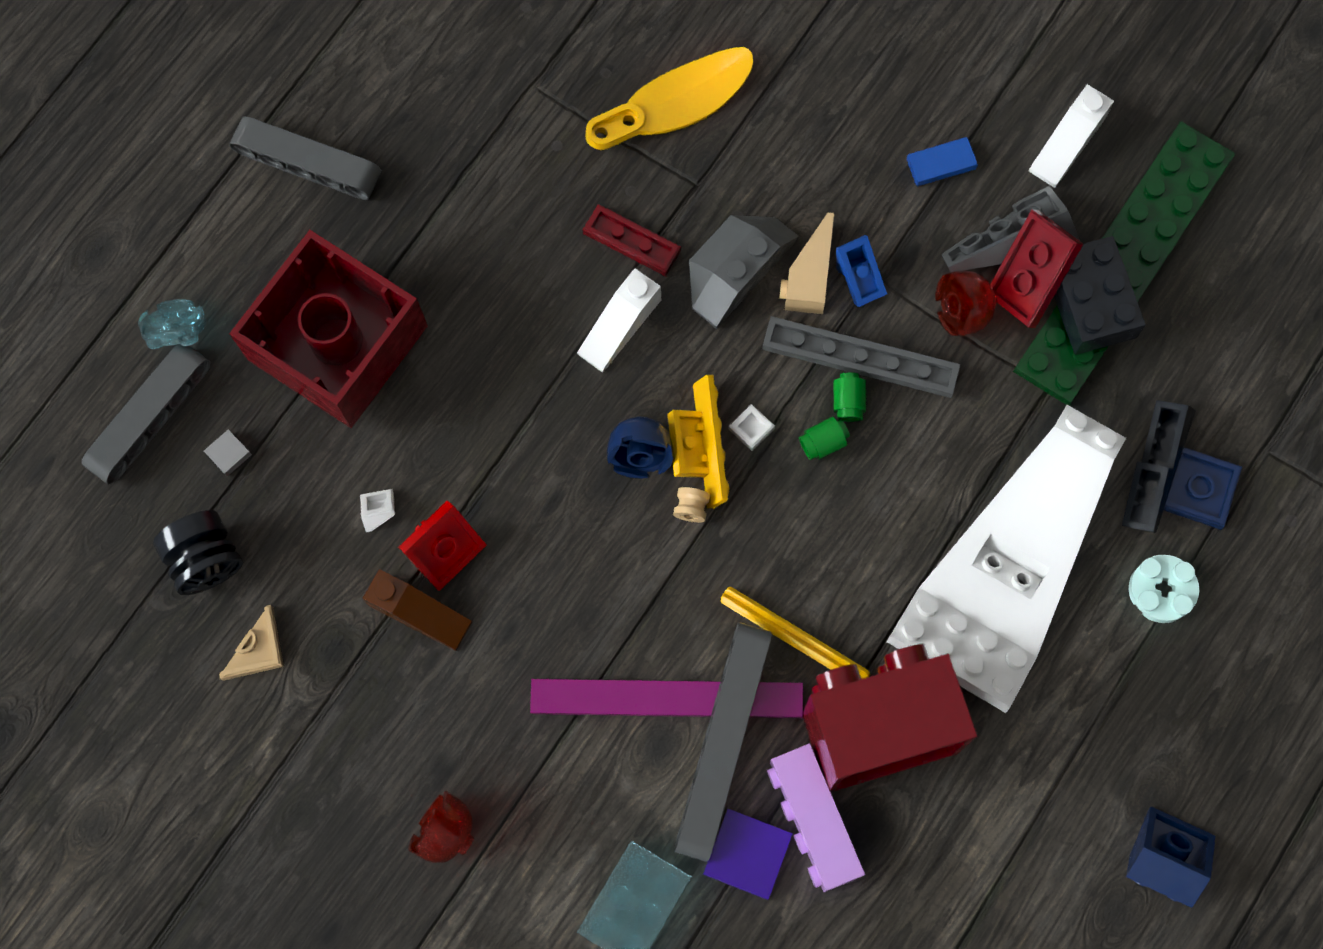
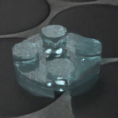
[138,299,206,349]

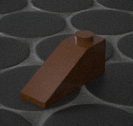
[363,569,472,651]

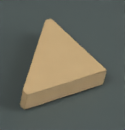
[219,605,284,681]

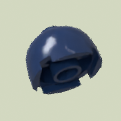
[607,416,673,479]

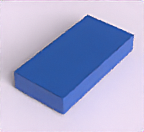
[907,137,978,187]

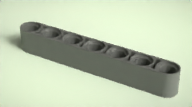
[674,622,772,862]

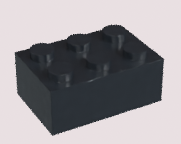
[1054,236,1146,355]

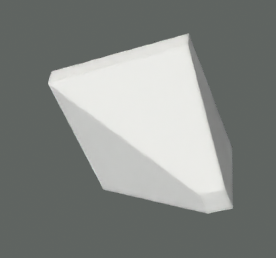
[360,489,395,532]

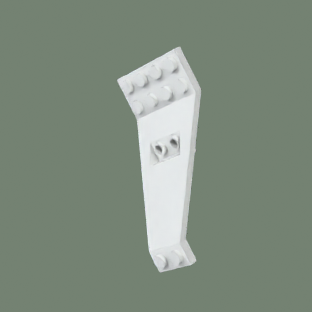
[887,405,1126,713]

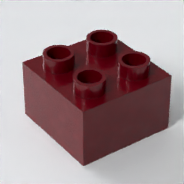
[229,230,428,429]
[803,644,977,793]

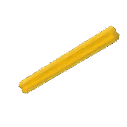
[721,587,870,679]

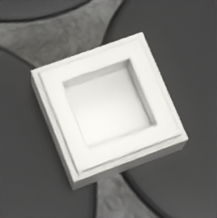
[729,404,775,451]

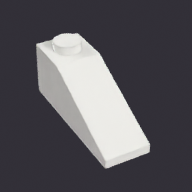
[1029,84,1114,188]
[577,268,661,372]

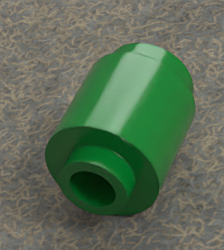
[833,372,866,422]
[799,416,850,460]

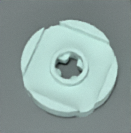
[1129,555,1199,623]

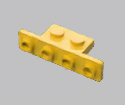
[667,375,729,508]

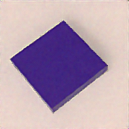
[703,809,793,900]

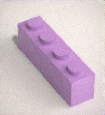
[767,743,865,892]

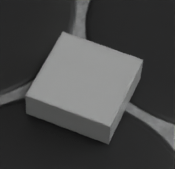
[204,429,252,476]

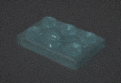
[577,840,691,949]

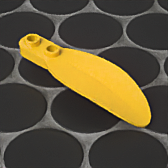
[586,47,753,150]

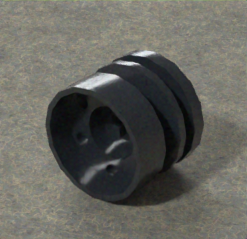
[153,510,243,595]

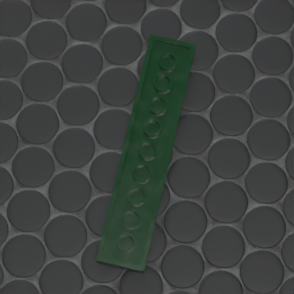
[1013,121,1236,405]

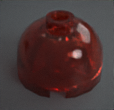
[935,271,997,336]
[408,791,474,863]

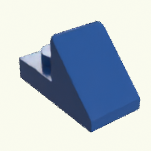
[836,235,887,307]

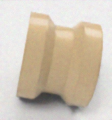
[673,487,710,523]

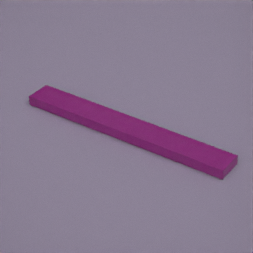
[530,679,803,718]

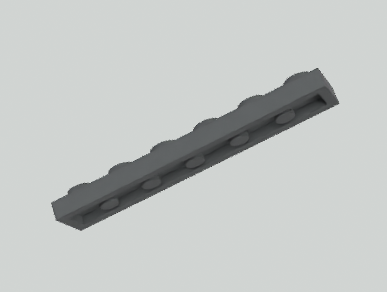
[762,316,960,398]

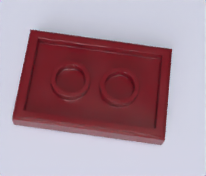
[986,209,1083,328]

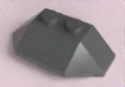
[689,215,799,329]

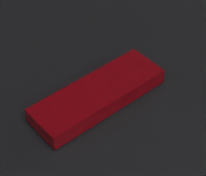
[583,204,681,276]

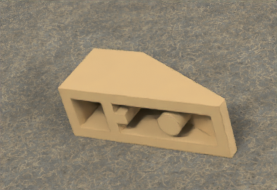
[779,212,834,314]

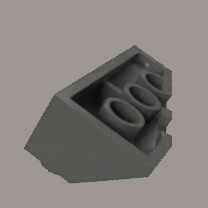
[941,186,1081,273]

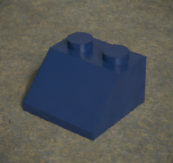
[1126,806,1216,908]

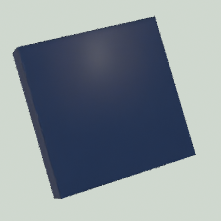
[1164,447,1242,530]

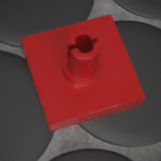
[398,500,487,591]

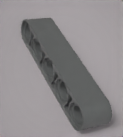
[229,116,382,200]
[82,342,211,485]

